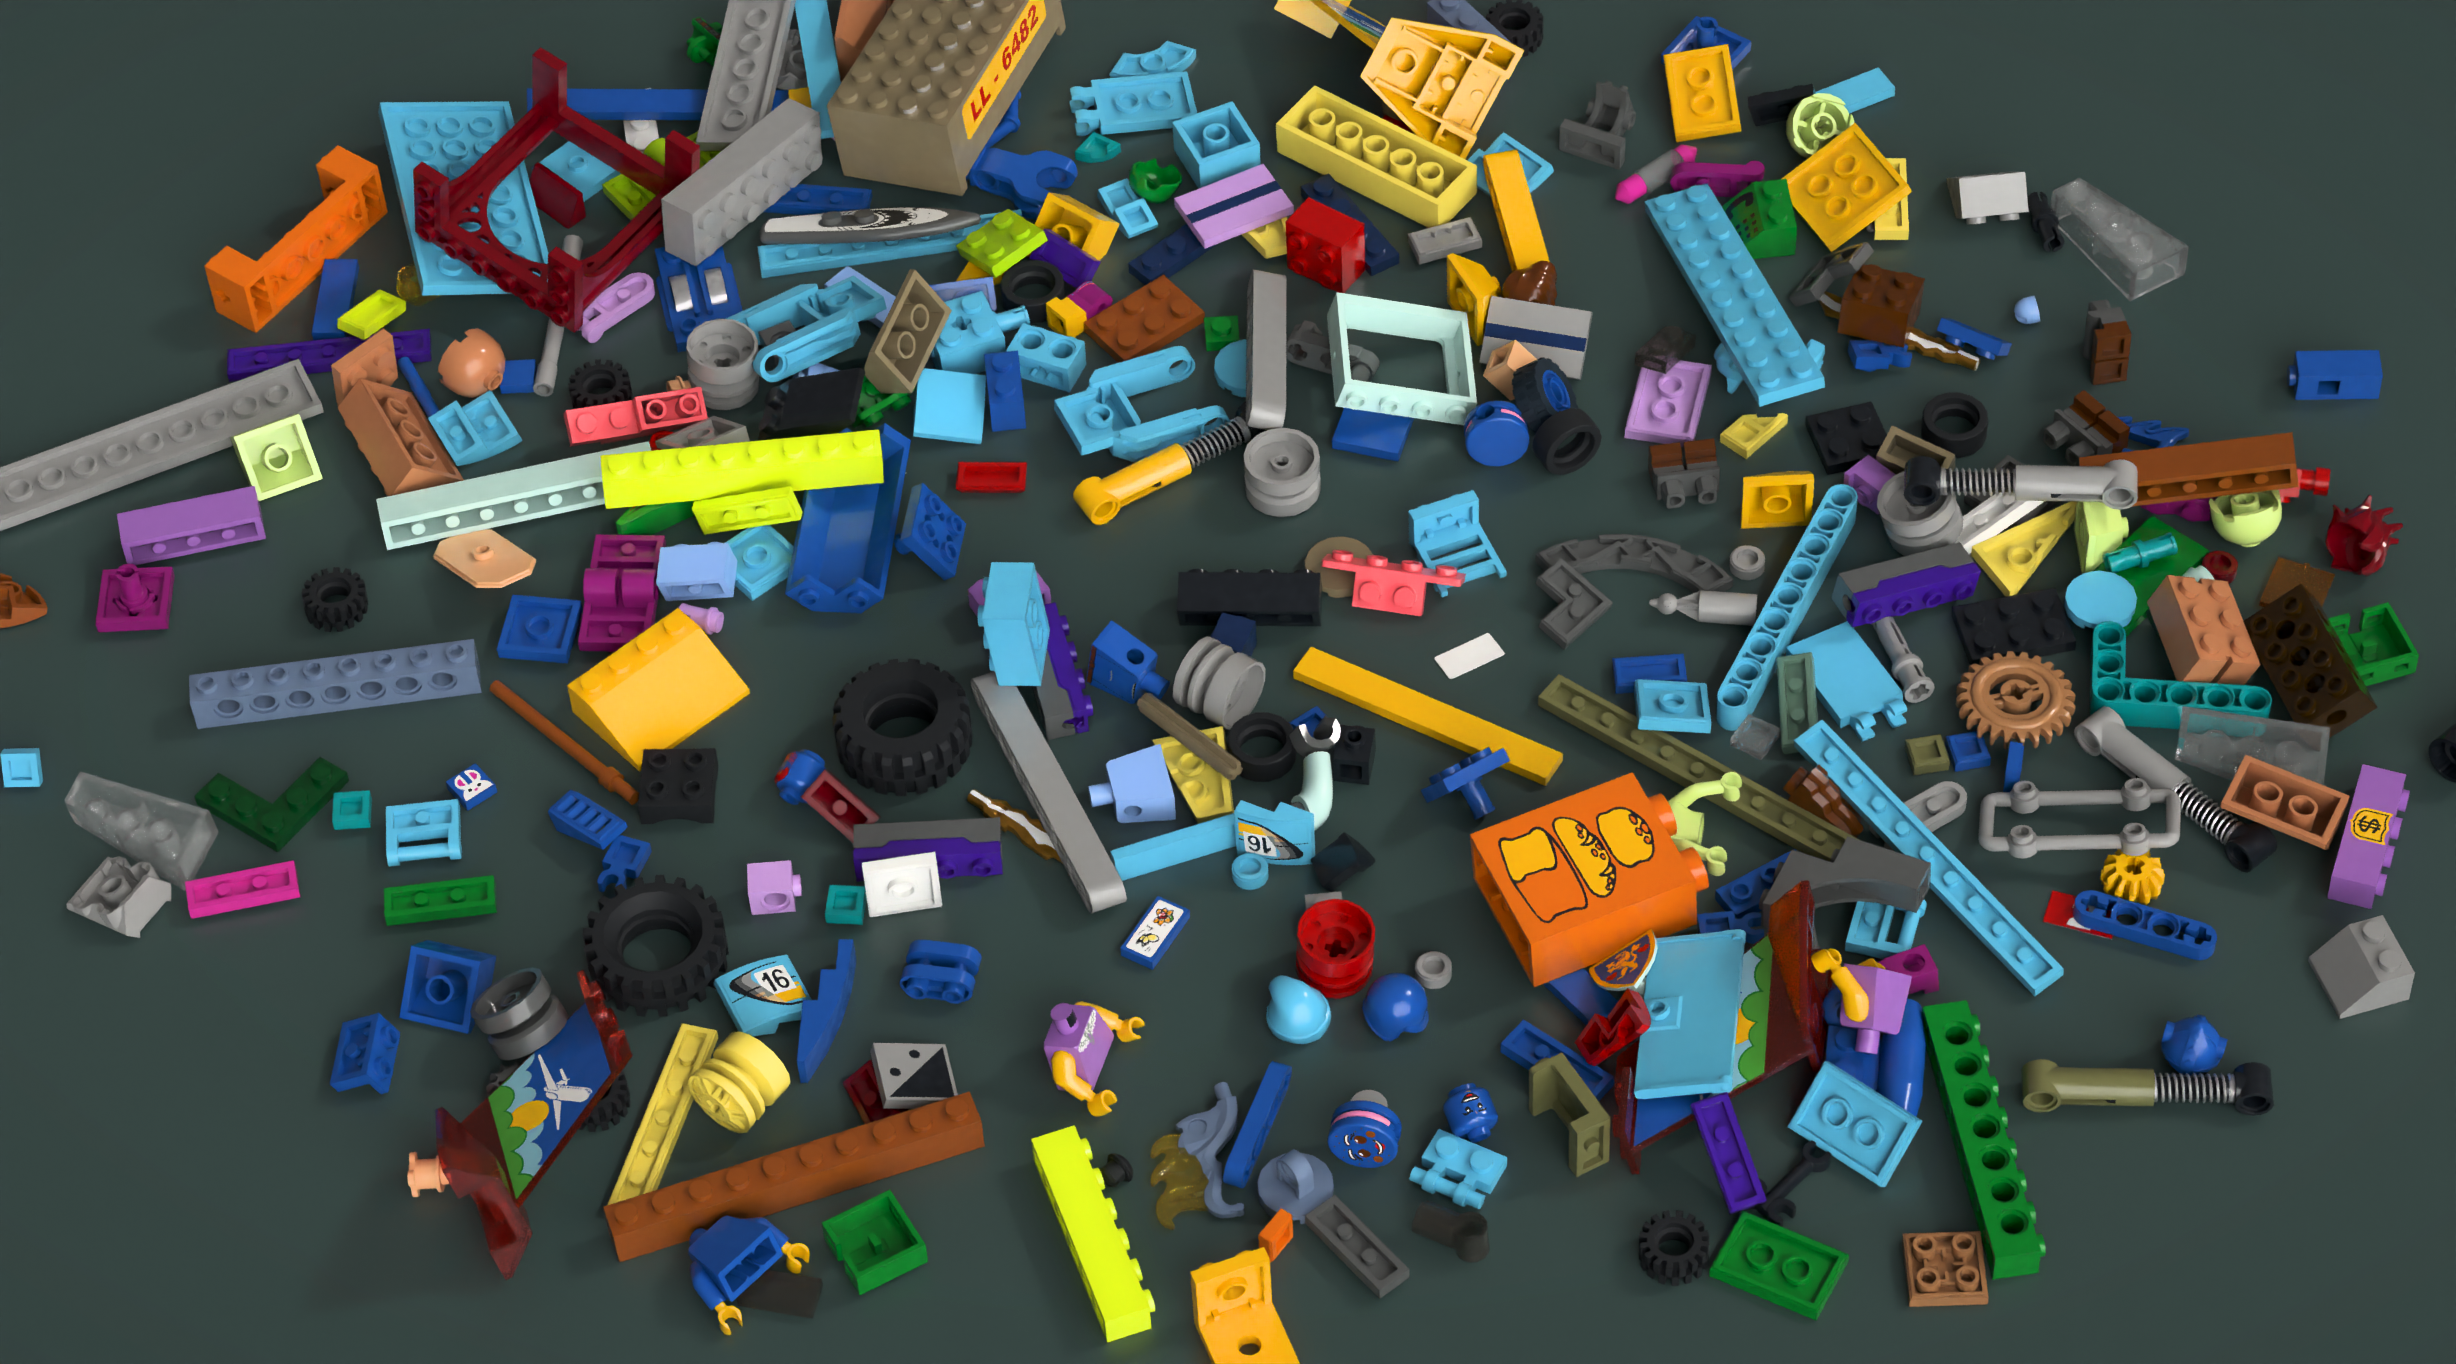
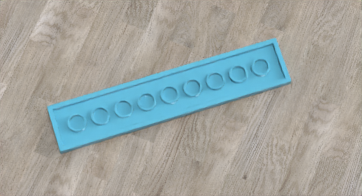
[1644,184,1825,407]

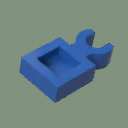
[1847,340,1912,372]
[597,835,652,892]
[1697,911,1764,944]

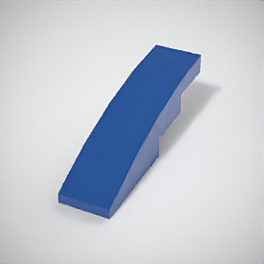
[797,939,857,1083]

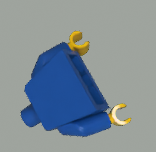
[688,1216,810,1335]

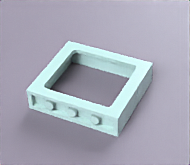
[1327,292,1477,425]

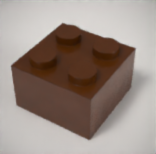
[1837,264,1925,348]

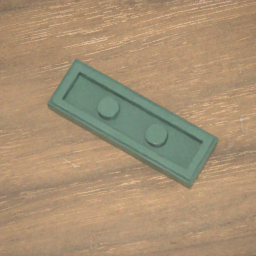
[1776,652,1818,754]

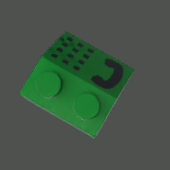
[1722,179,1797,259]

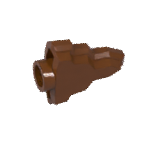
[1782,765,1864,838]

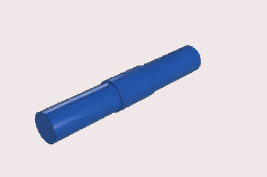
[397,357,440,418]

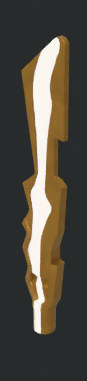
[1818,291,1980,371]
[967,789,1069,875]

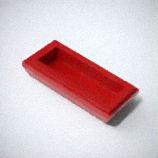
[956,462,1027,493]

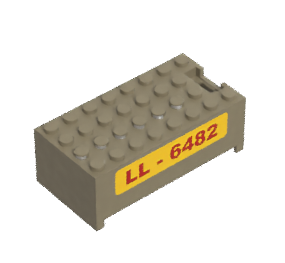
[827,0,1066,196]

